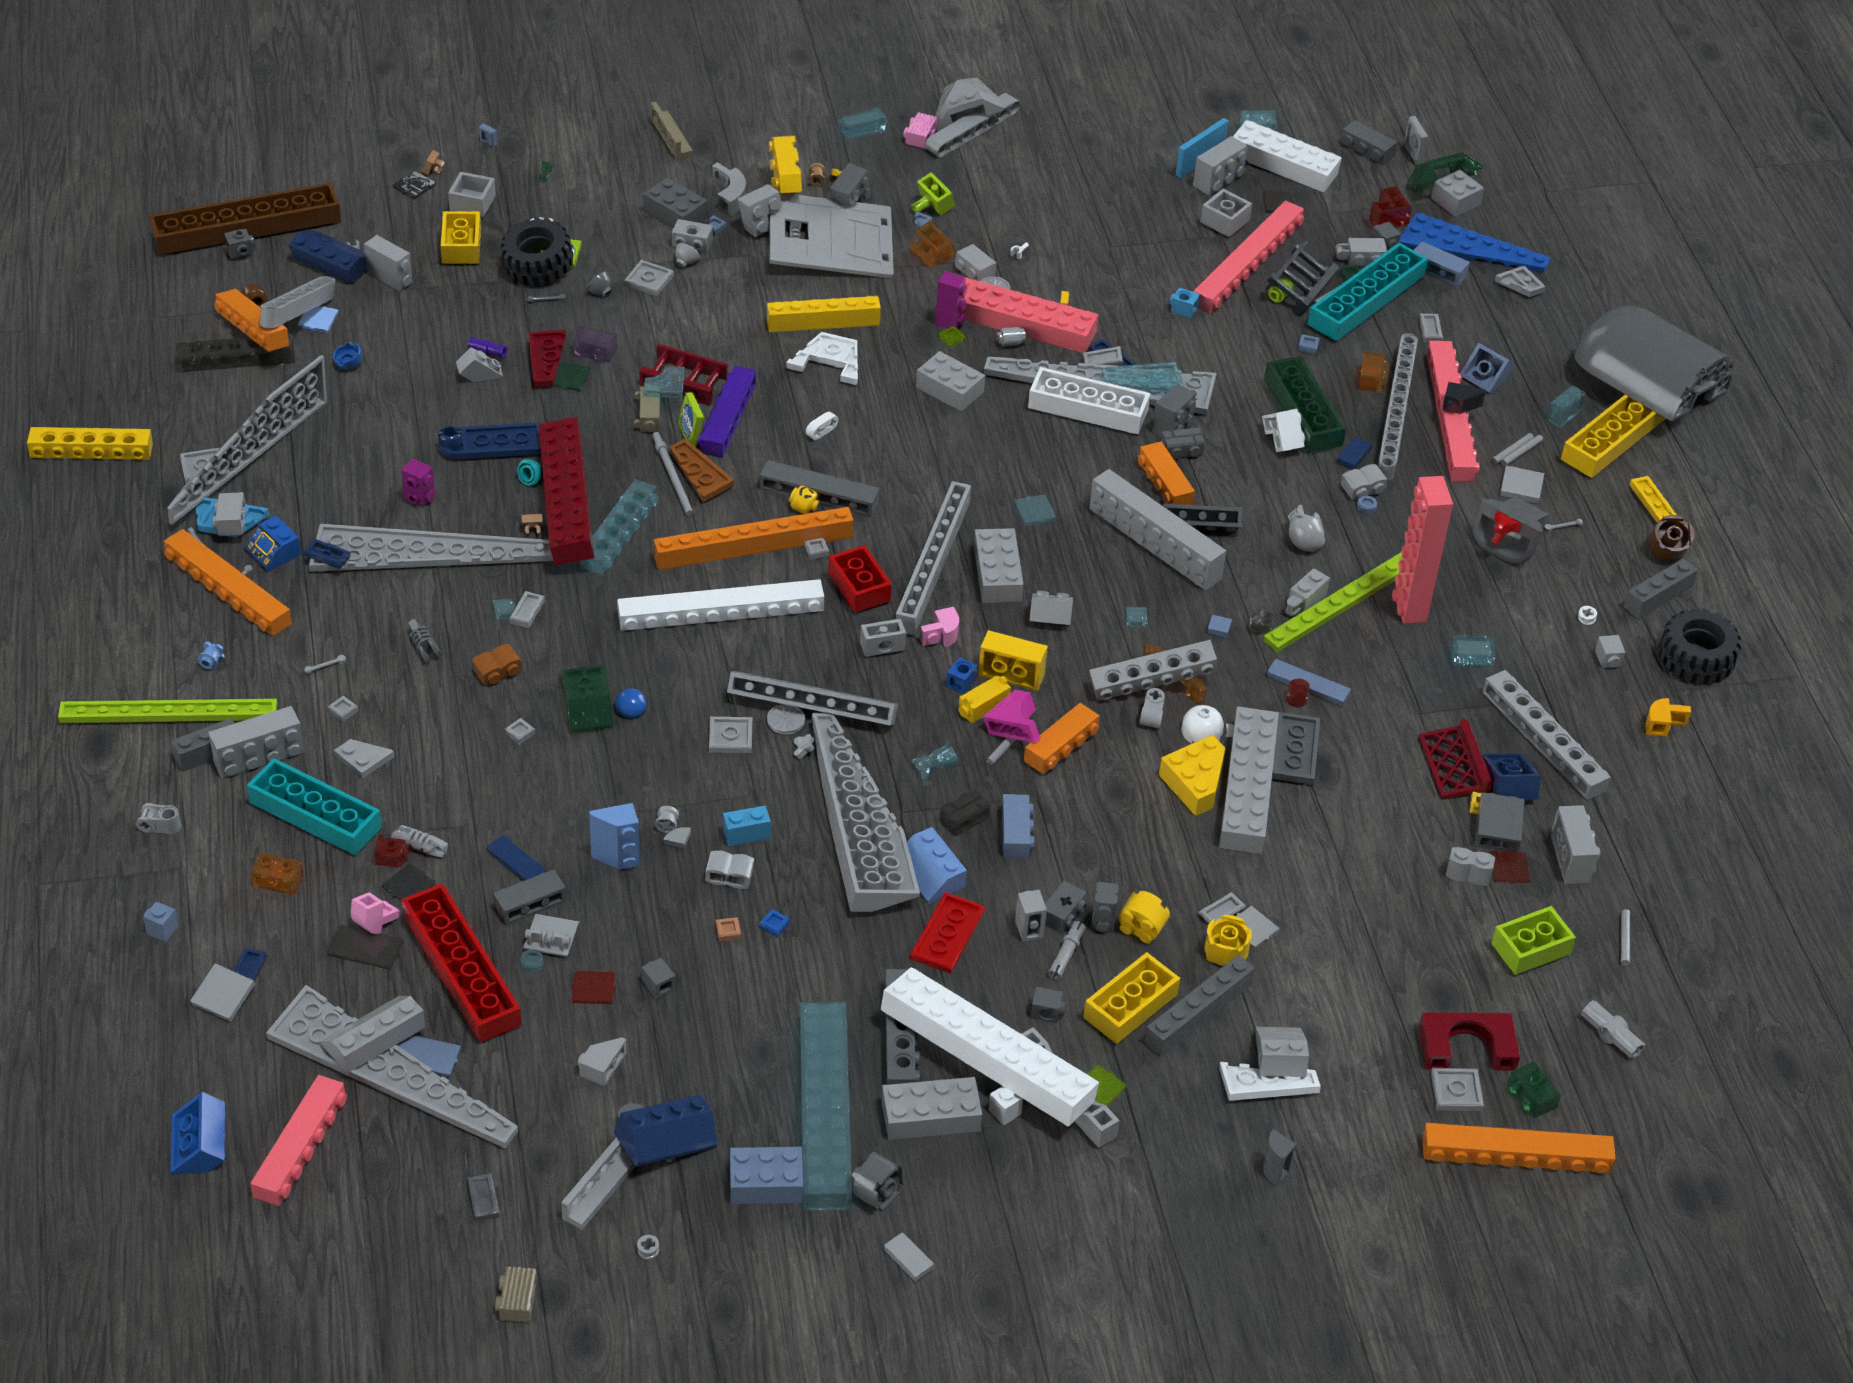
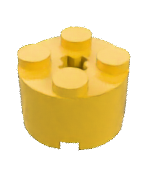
[1118,891,1170,944]
[1204,915,1252,966]

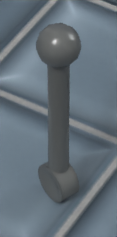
[527,294,566,303]

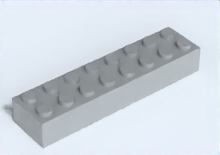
[1089,469,1226,590]
[1219,706,1279,854]

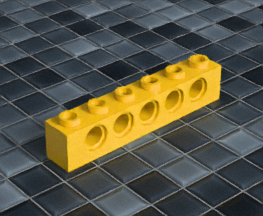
[27,427,153,460]

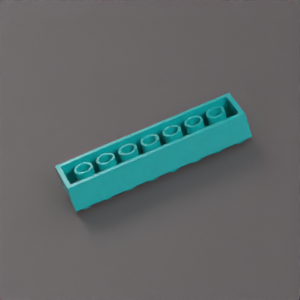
[1307,242,1428,342]

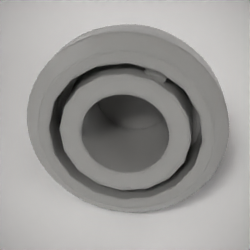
[675,243,700,268]

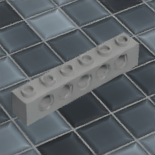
[1089,640,1218,701]

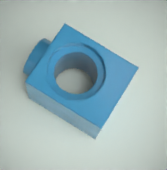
[1169,288,1200,319]

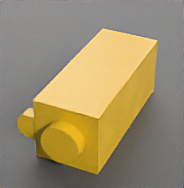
[958,675,1011,723]

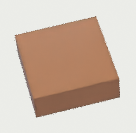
[716,917,741,942]

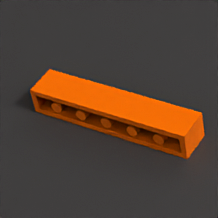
[214,289,289,352]

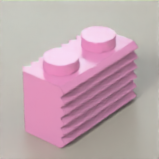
[903,112,937,149]

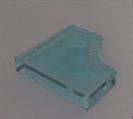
[644,366,685,398]

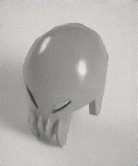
[1288,505,1325,552]

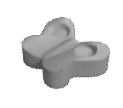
[794,734,814,759]

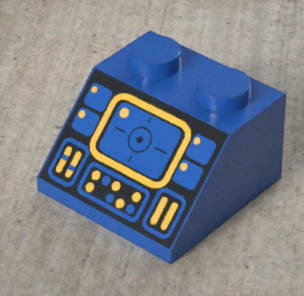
[244,516,301,572]

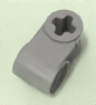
[1139,688,1165,728]
[136,803,182,834]

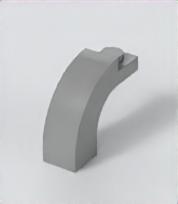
[713,163,746,216]

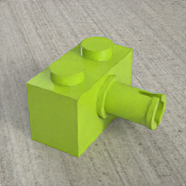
[911,172,955,216]

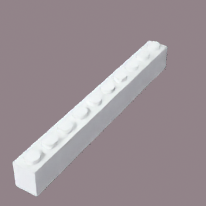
[618,580,824,631]

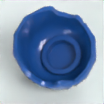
[333,342,363,370]
[615,688,647,719]

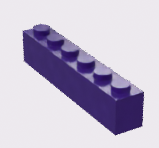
[698,366,756,458]

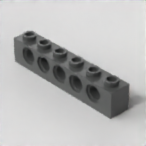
[885,969,920,1085]

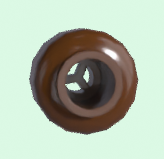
[241,284,267,308]

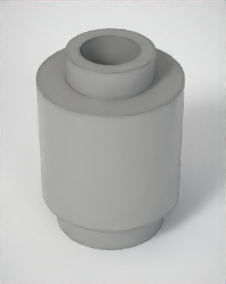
[997,327,1025,347]

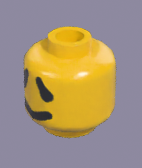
[789,486,820,514]

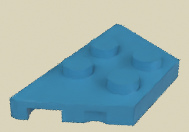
[196,498,269,538]

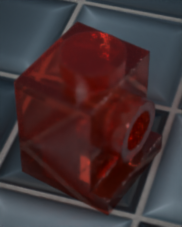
[374,834,409,868]

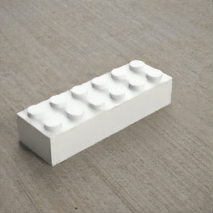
[1233,120,1342,192]
[1028,367,1150,434]

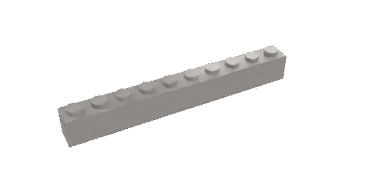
[896,481,971,636]

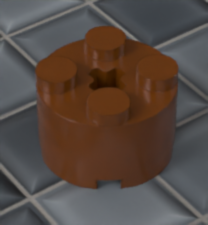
[1649,515,1694,561]

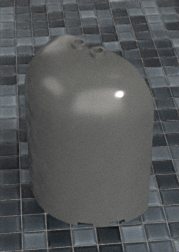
[1574,306,1734,421]

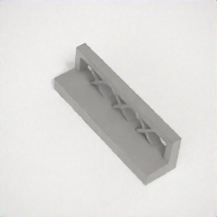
[561,1137,635,1230]

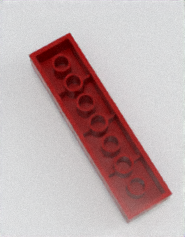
[401,883,522,1043]

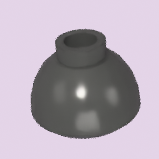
[587,272,612,297]

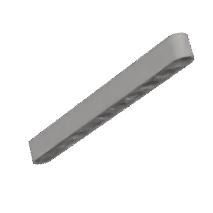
[1378,333,1418,480]

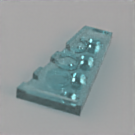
[1101,362,1184,391]

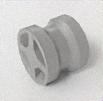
[655,806,679,833]

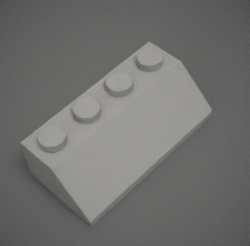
[321,996,425,1073]

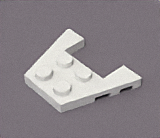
[786,332,858,385]

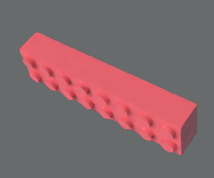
[963,277,1098,353]
[1392,476,1453,624]

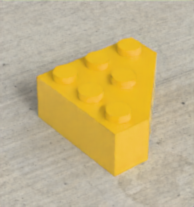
[769,136,802,193]
[1159,735,1225,816]

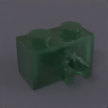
[1508,1061,1561,1119]

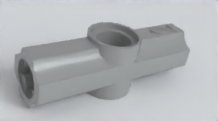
[1581,1001,1645,1059]

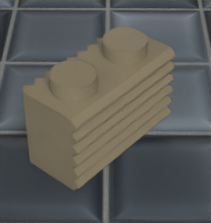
[495,1266,537,1323]

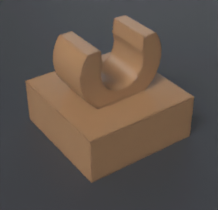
[422,150,445,175]
[522,514,542,536]

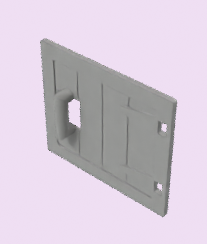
[770,193,894,278]

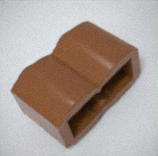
[472,644,522,686]

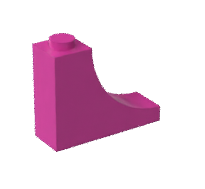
[983,690,1040,743]

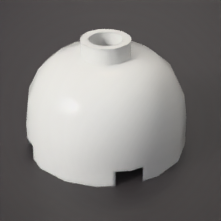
[1181,705,1224,743]

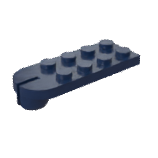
[438,422,541,459]

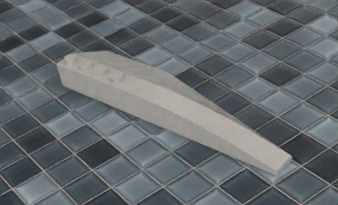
[167,355,327,524]
[812,713,920,912]

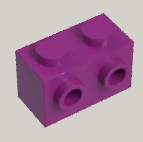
[401,458,435,508]

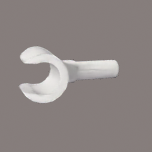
[1011,243,1029,259]

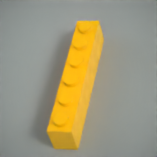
[767,296,881,332]

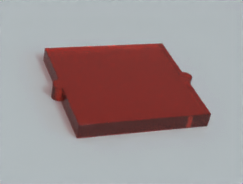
[1490,850,1530,884]
[571,971,616,1004]

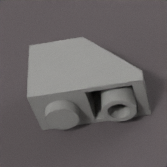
[456,347,503,382]

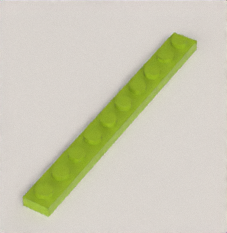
[1263,553,1402,653]
[58,699,278,723]

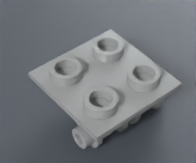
[523,914,579,957]

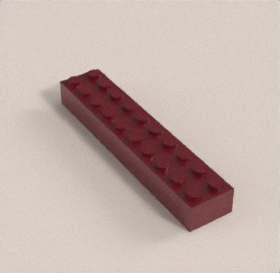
[539,417,595,566]

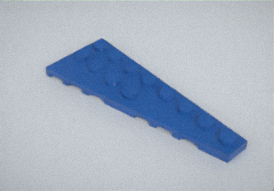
[1399,213,1551,273]

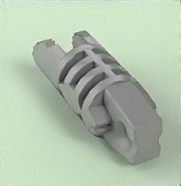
[391,825,448,857]

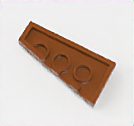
[670,439,734,502]

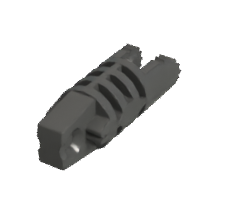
[408,618,441,663]

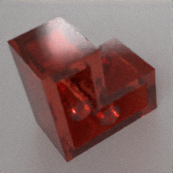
[1369,186,1412,227]

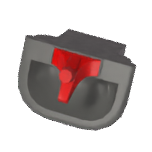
[1472,496,1549,565]

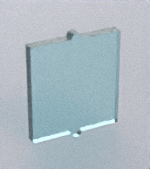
[1014,494,1056,526]

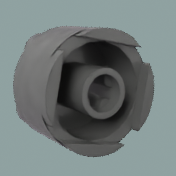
[852,1152,905,1210]

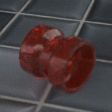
[1286,678,1310,708]

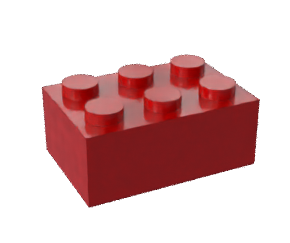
[828,545,892,613]

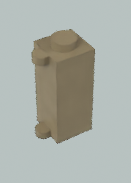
[634,387,660,432]

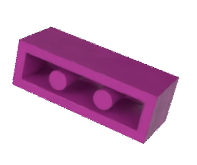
[935,271,968,331]

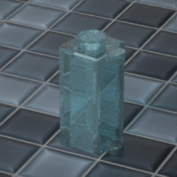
[838,107,887,141]

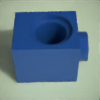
[946,657,978,694]

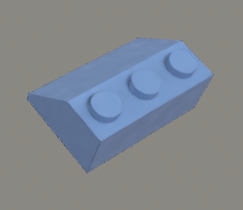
[589,803,640,870]
[907,827,967,904]

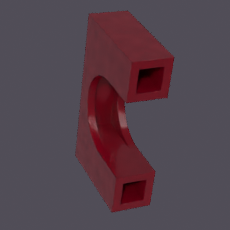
[1419,1012,1520,1071]

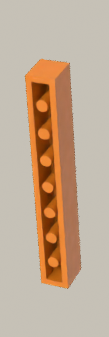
[164,529,292,636]
[1422,1123,1616,1173]

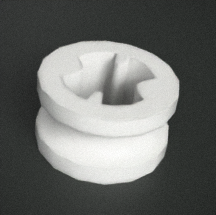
[1578,606,1597,625]

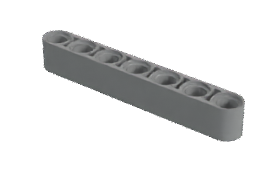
[925,93,1020,157]
[260,276,335,328]

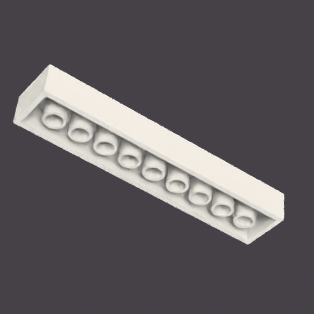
[881,967,1099,1127]

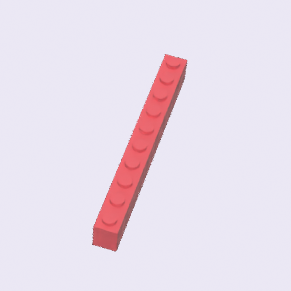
[1193,200,1304,314]
[1427,341,1479,482]

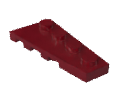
[529,330,567,387]

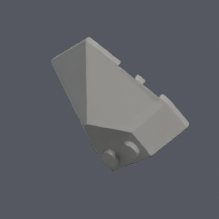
[935,78,1003,131]

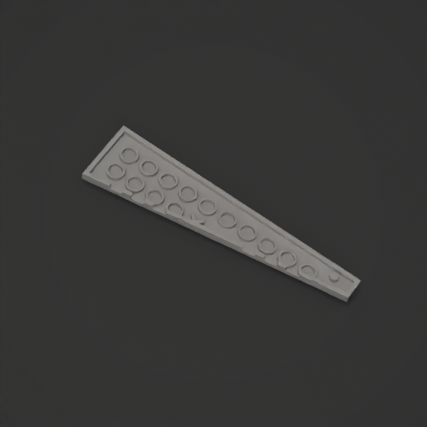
[984,357,1216,415]
[309,524,553,572]

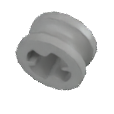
[637,1235,659,1260]

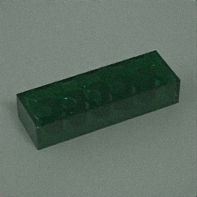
[1264,356,1346,453]

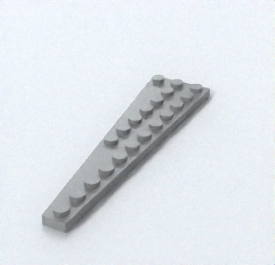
[266,985,518,1149]

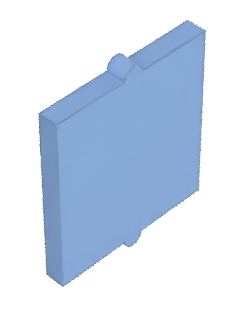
[298,306,339,333]

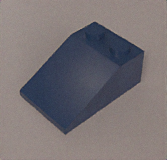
[1481,753,1541,802]

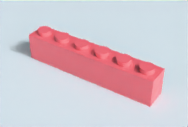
[250,1075,347,1206]

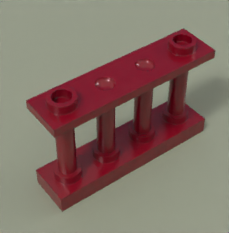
[639,344,728,406]

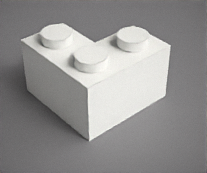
[1262,409,1305,452]

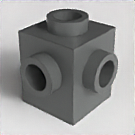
[224,229,255,259]

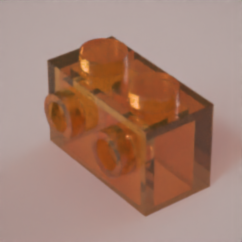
[250,853,304,896]

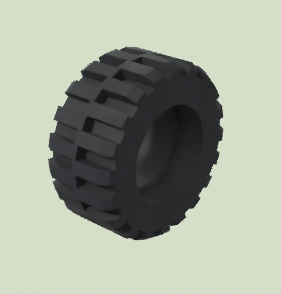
[500,218,574,286]
[1658,609,1742,685]

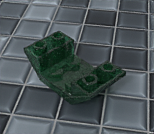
[1405,152,1483,191]
[560,664,613,733]

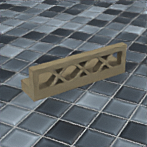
[651,102,693,160]

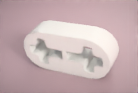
[806,412,839,440]

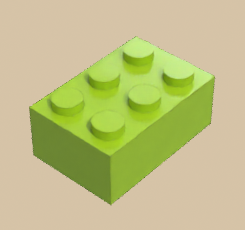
[1491,906,1576,975]

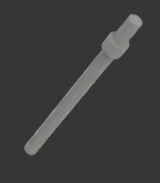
[652,432,693,516]

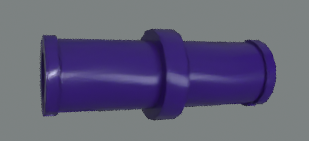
[468,337,507,358]

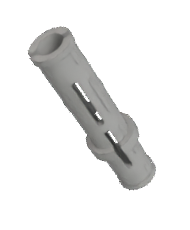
[1048,921,1086,980]

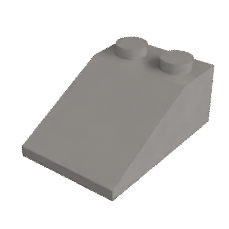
[1255,1027,1309,1077]

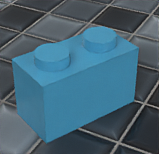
[723,806,771,846]

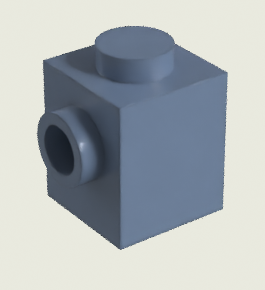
[143,902,179,942]

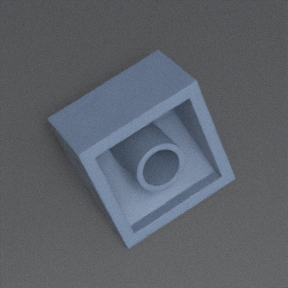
[1460,343,1515,393]

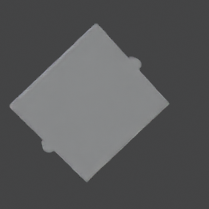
[1237,906,1280,949]

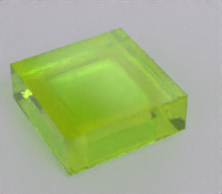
[939,326,965,348]

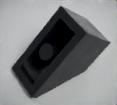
[1442,382,1486,414]

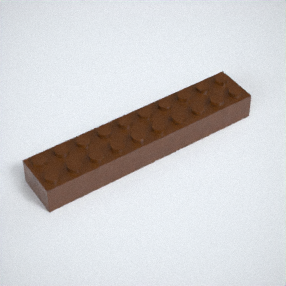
[149,182,341,255]

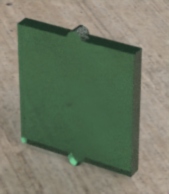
[553,362,590,392]

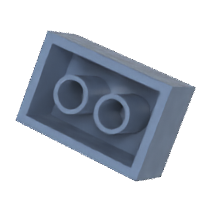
[730,1147,803,1204]

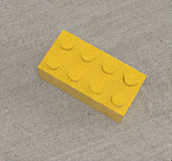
[1083,952,1180,1044]

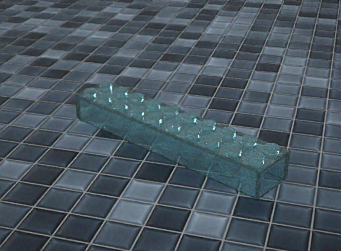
[800,1002,852,1210]

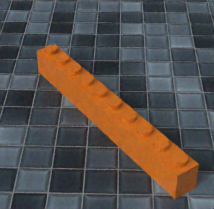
[654,507,854,570]

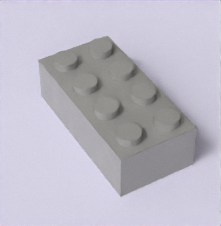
[974,528,1024,603]
[208,706,304,779]
[881,1077,982,1140]

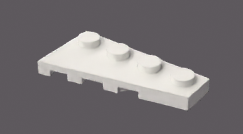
[1219,1062,1321,1101]

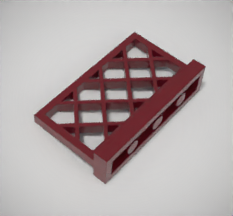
[1419,719,1492,800]

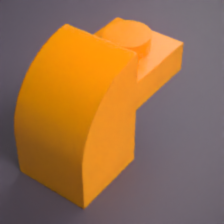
[1646,698,1691,737]

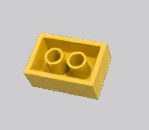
[441,211,481,264]
[978,630,1048,692]

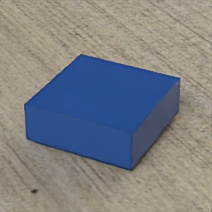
[759,909,790,938]

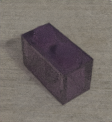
[573,326,617,363]

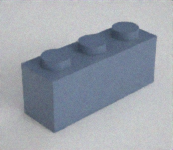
[1414,242,1470,287]
[1002,794,1034,858]

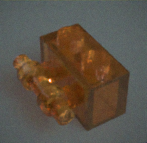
[908,220,956,268]

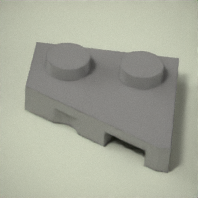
[1495,266,1546,297]

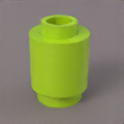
[1268,278,1294,303]

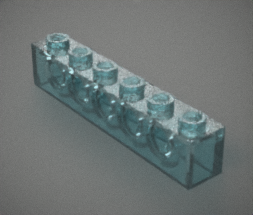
[581,479,659,575]

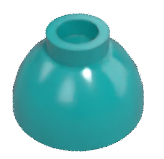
[517,459,543,487]

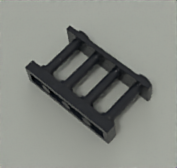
[1265,240,1339,316]

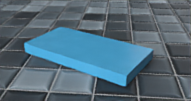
[1176,118,1229,178]

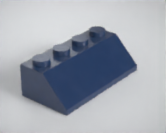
[288,230,366,284]
[614,1095,717,1167]

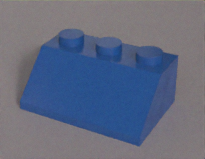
[170,1092,226,1175]

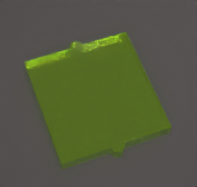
[1087,1064,1127,1106]

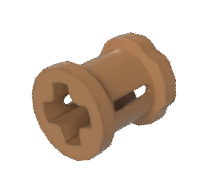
[809,163,825,187]

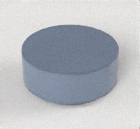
[1357,496,1377,514]

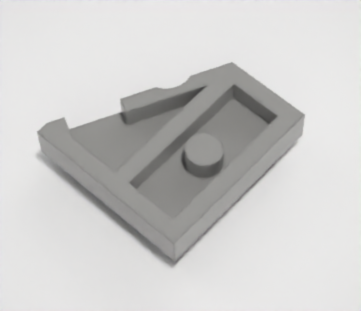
[334,739,394,779]

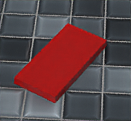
[910,892,986,974]

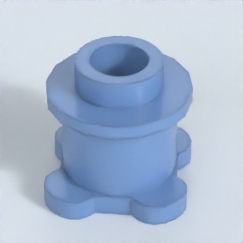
[198,642,225,669]

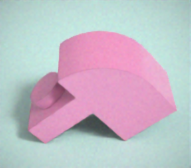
[920,607,959,647]
[351,892,400,934]

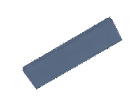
[1267,659,1351,706]

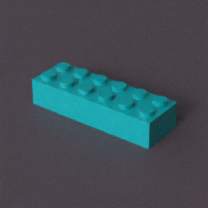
[247,758,382,855]

